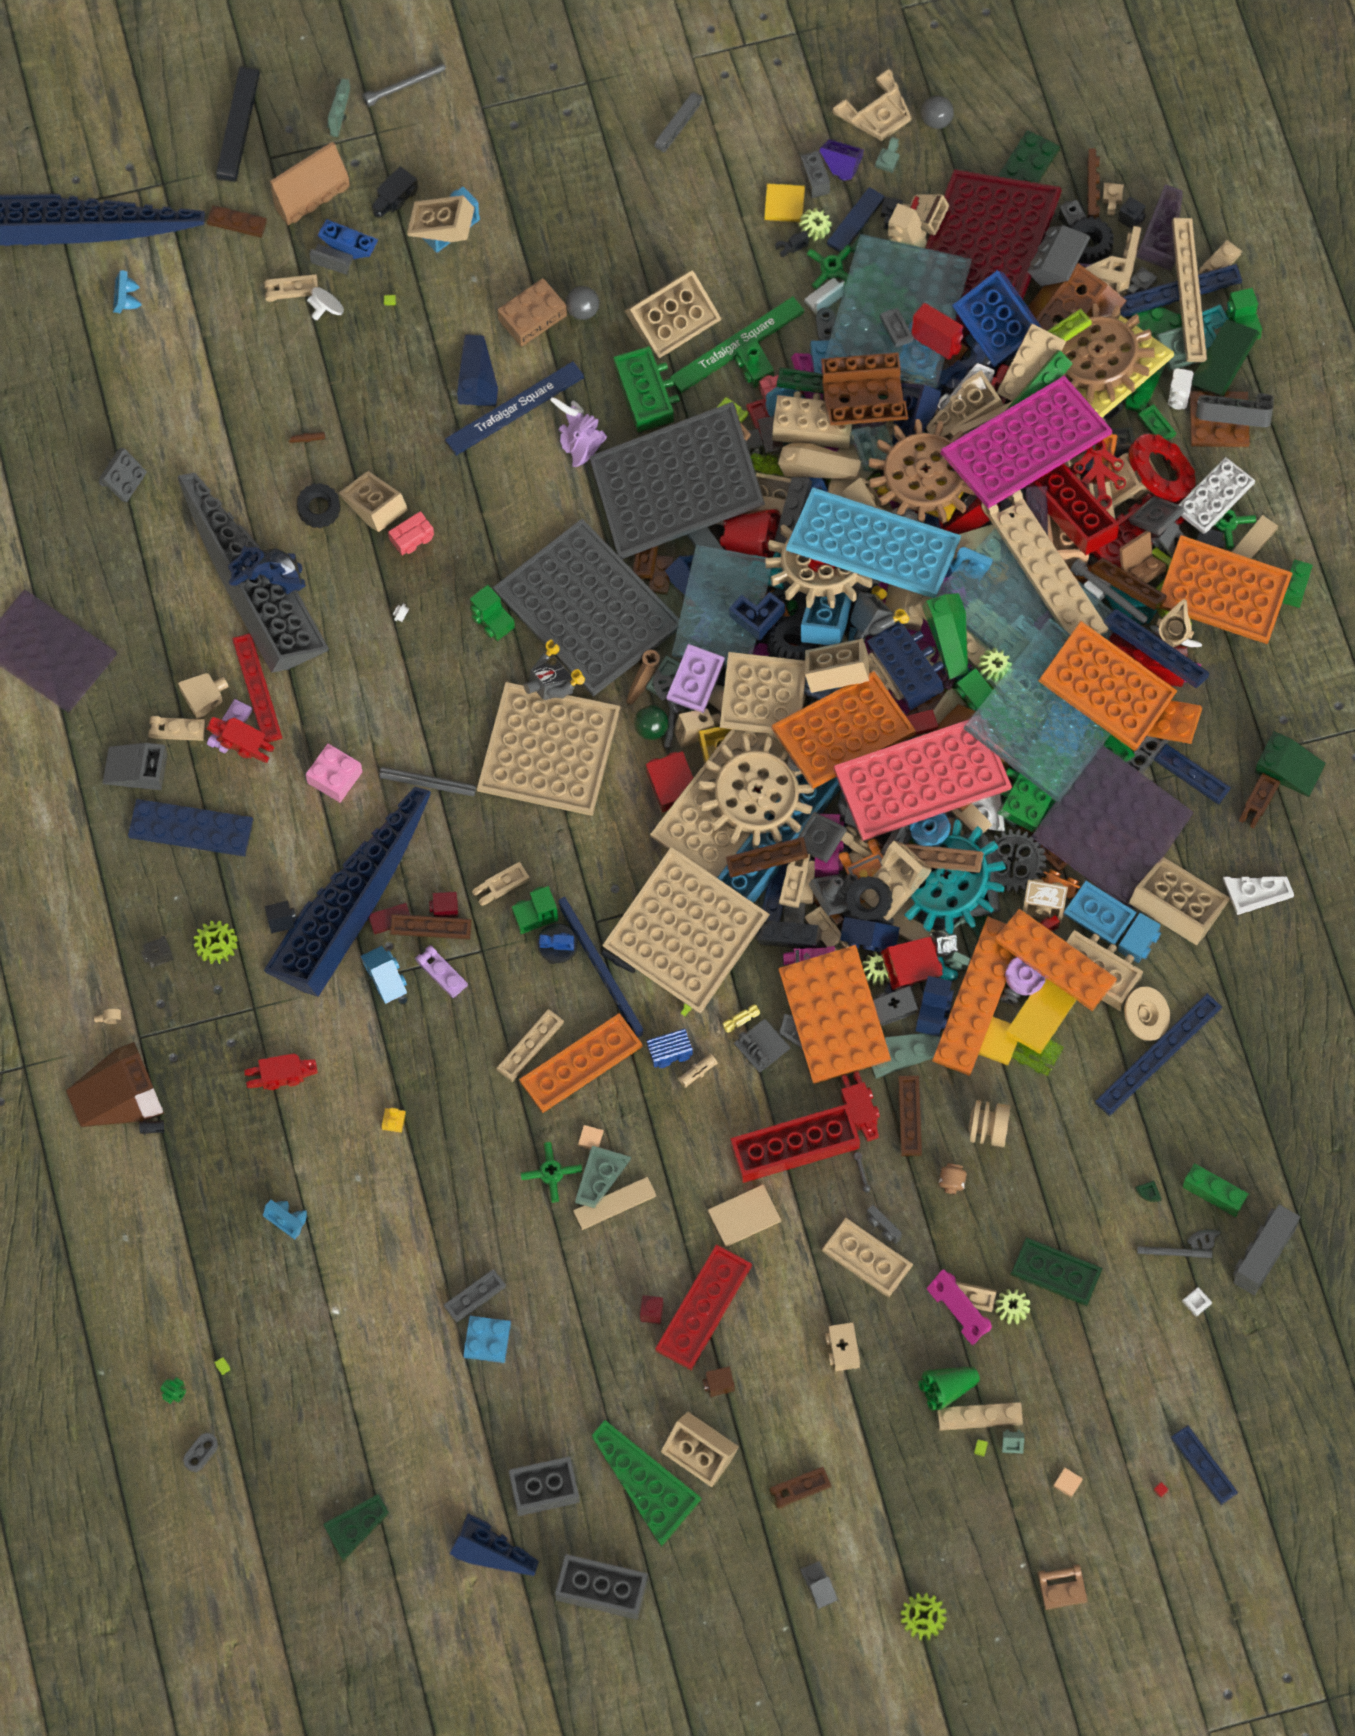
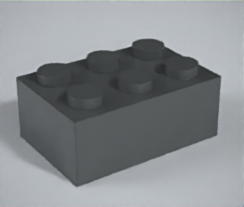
[509,1457,580,1516]

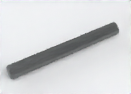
[379,767,476,796]

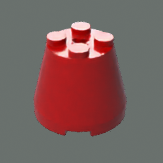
[720,509,781,563]

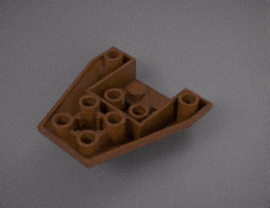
[66,1042,164,1127]

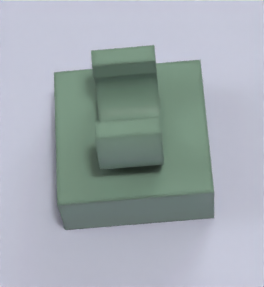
[1002,1429,1024,1454]

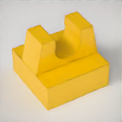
[382,1108,406,1133]

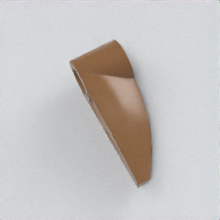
[626,650,660,705]

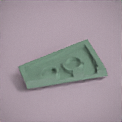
[327,78,350,137]
[575,1146,631,1208]

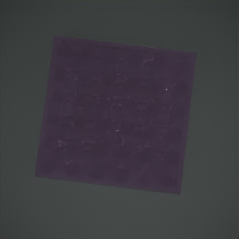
[1031,742,1194,906]

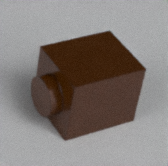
[702,1366,735,1397]

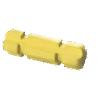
[723,1004,760,1033]

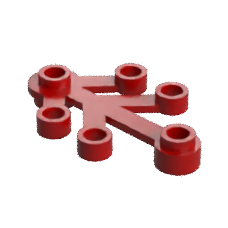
[1073,440,1126,510]

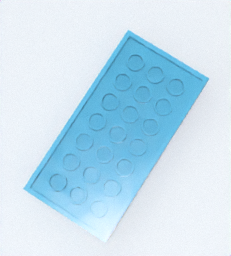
[786,488,961,598]

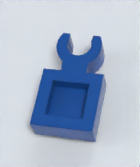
[539,933,574,950]

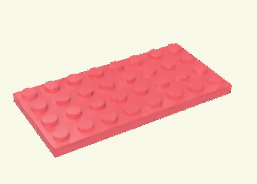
[833,715,1012,841]

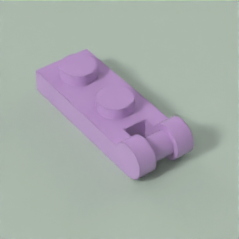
[207,699,252,754]
[415,945,468,998]

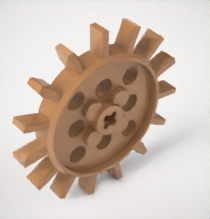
[1053,303,1155,404]
[869,419,977,524]

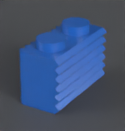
[646,1028,693,1068]

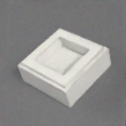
[1182,1287,1212,1317]

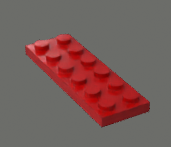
[655,1245,752,1371]

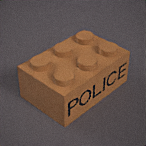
[497,278,567,347]

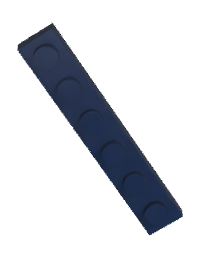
[1103,609,1209,688]

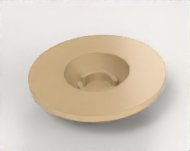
[1124,987,1170,1041]

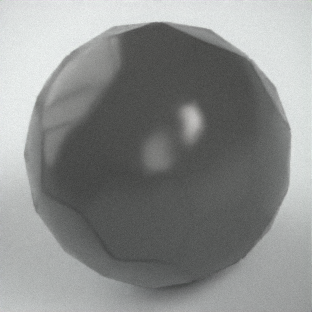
[920,95,954,129]
[565,286,600,320]

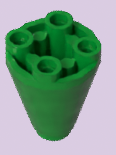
[918,1367,980,1411]

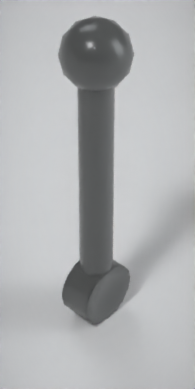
[854,1152,871,1192]

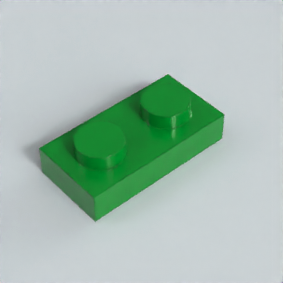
[1138,404,1176,441]

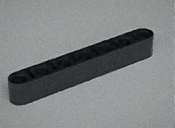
[216,66,260,182]

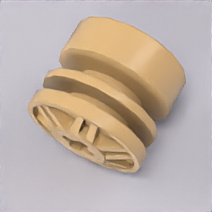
[969,1100,1011,1147]

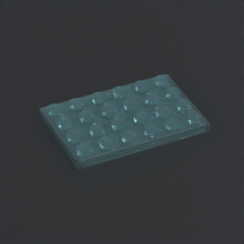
[672,545,772,666]

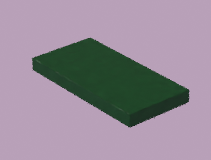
[1191,319,1260,397]
[1011,1237,1103,1306]

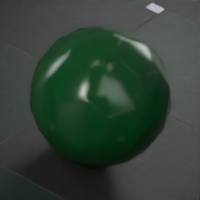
[634,705,669,740]

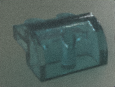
[850,425,893,471]

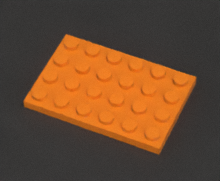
[1158,535,1292,645]
[1038,621,1177,751]
[772,671,916,789]
[778,945,891,1084]

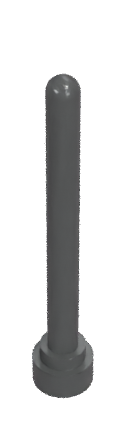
[362,64,446,107]
[1070,558,1148,623]

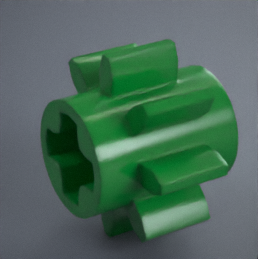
[160,1377,186,1404]

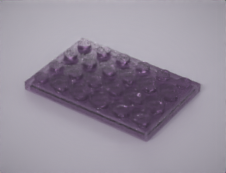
[0,589,117,713]

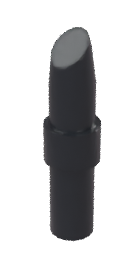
[601,949,635,973]

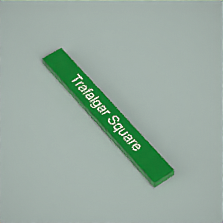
[670,297,804,393]

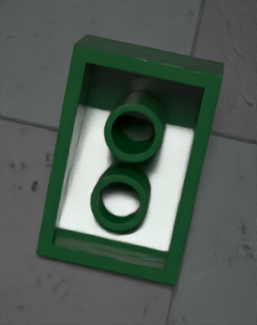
[1255,731,1326,797]

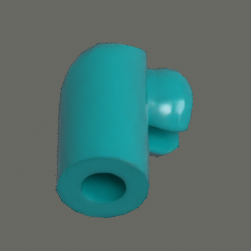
[937,957,958,981]

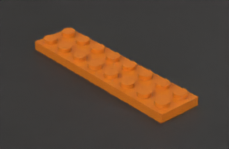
[932,917,1016,1076]

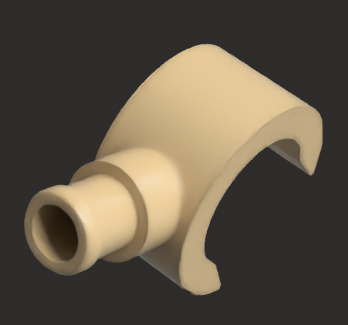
[94,1009,121,1024]

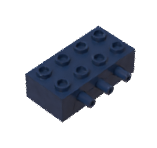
[867,622,944,711]

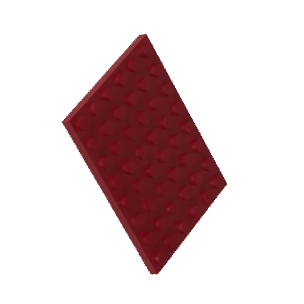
[907,170,1062,308]

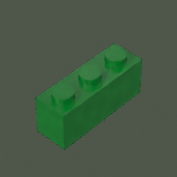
[1182,1163,1248,1217]

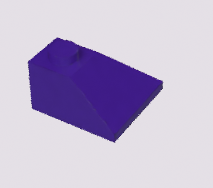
[820,139,864,180]

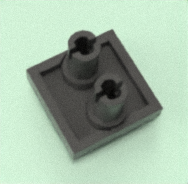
[99,448,147,502]
[808,873,859,916]

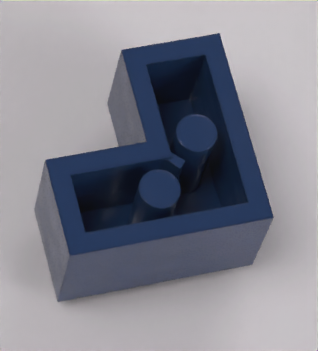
[729,592,785,641]
[840,917,900,952]
[916,976,954,1037]

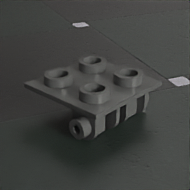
[734,1019,791,1073]

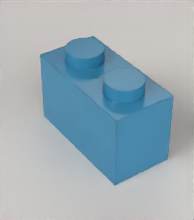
[1118,913,1161,963]

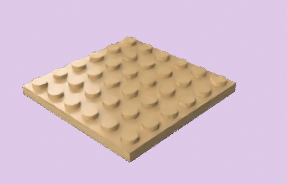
[477,682,621,816]
[602,847,770,1014]

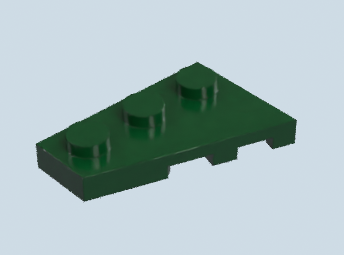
[323,1494,389,1562]

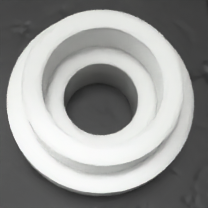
[393,603,409,622]

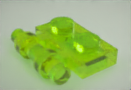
[750,453,784,476]
[1012,1040,1064,1076]

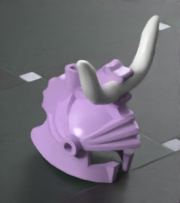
[551,398,607,467]

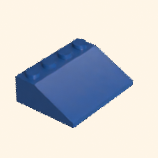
[952,270,1042,367]

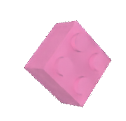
[306,744,362,803]

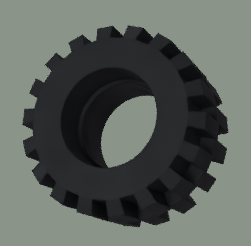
[1069,216,1114,264]
[767,618,818,661]

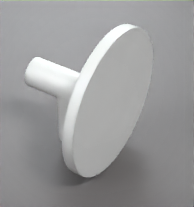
[307,287,344,320]

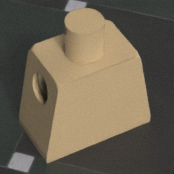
[178,673,229,719]
[674,708,721,748]

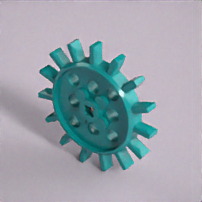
[904,820,1006,934]

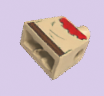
[903,194,949,235]

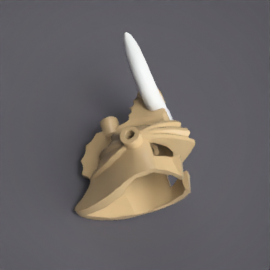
[1150,599,1202,648]

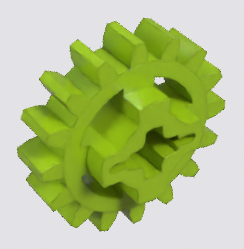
[194,921,238,964]
[901,1593,946,1640]

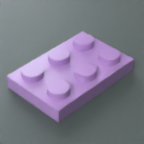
[666,644,725,713]

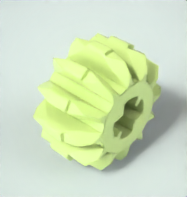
[799,208,832,241]
[978,648,1012,682]
[862,951,890,986]
[995,1289,1030,1324]

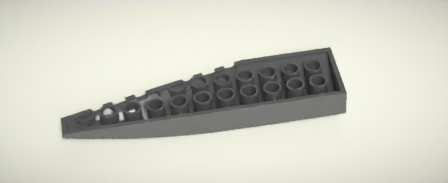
[178,473,329,673]

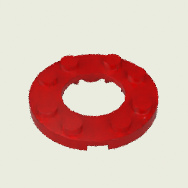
[1129,434,1196,502]

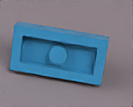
[113,270,142,313]
[263,1200,307,1240]

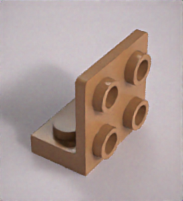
[1120,531,1166,583]

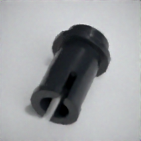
[139,1119,164,1136]

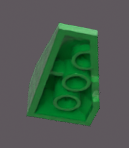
[922,593,968,680]

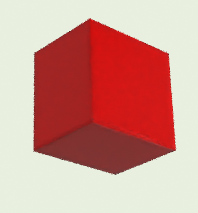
[1153,1482,1169,1498]

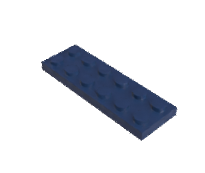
[128,799,254,857]

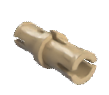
[678,1053,718,1088]

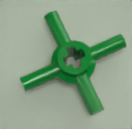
[807,245,852,290]
[1213,509,1256,549]
[520,1142,582,1203]

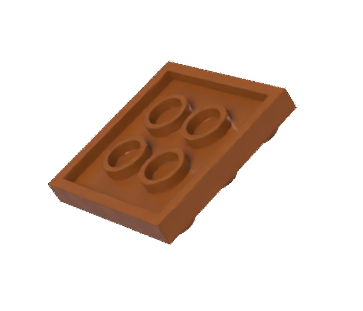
[1190,391,1250,447]

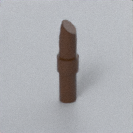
[289,432,325,443]

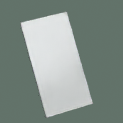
[1179,457,1255,535]

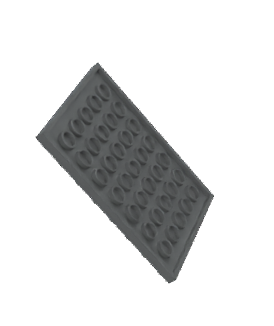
[589,402,765,559]
[493,519,683,697]

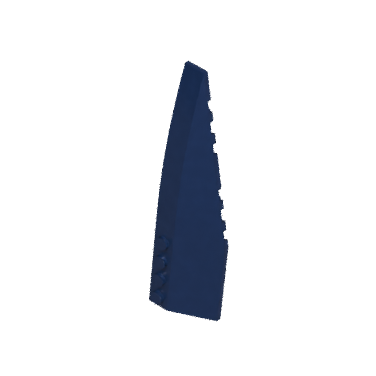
[0,194,205,246]
[263,787,431,997]

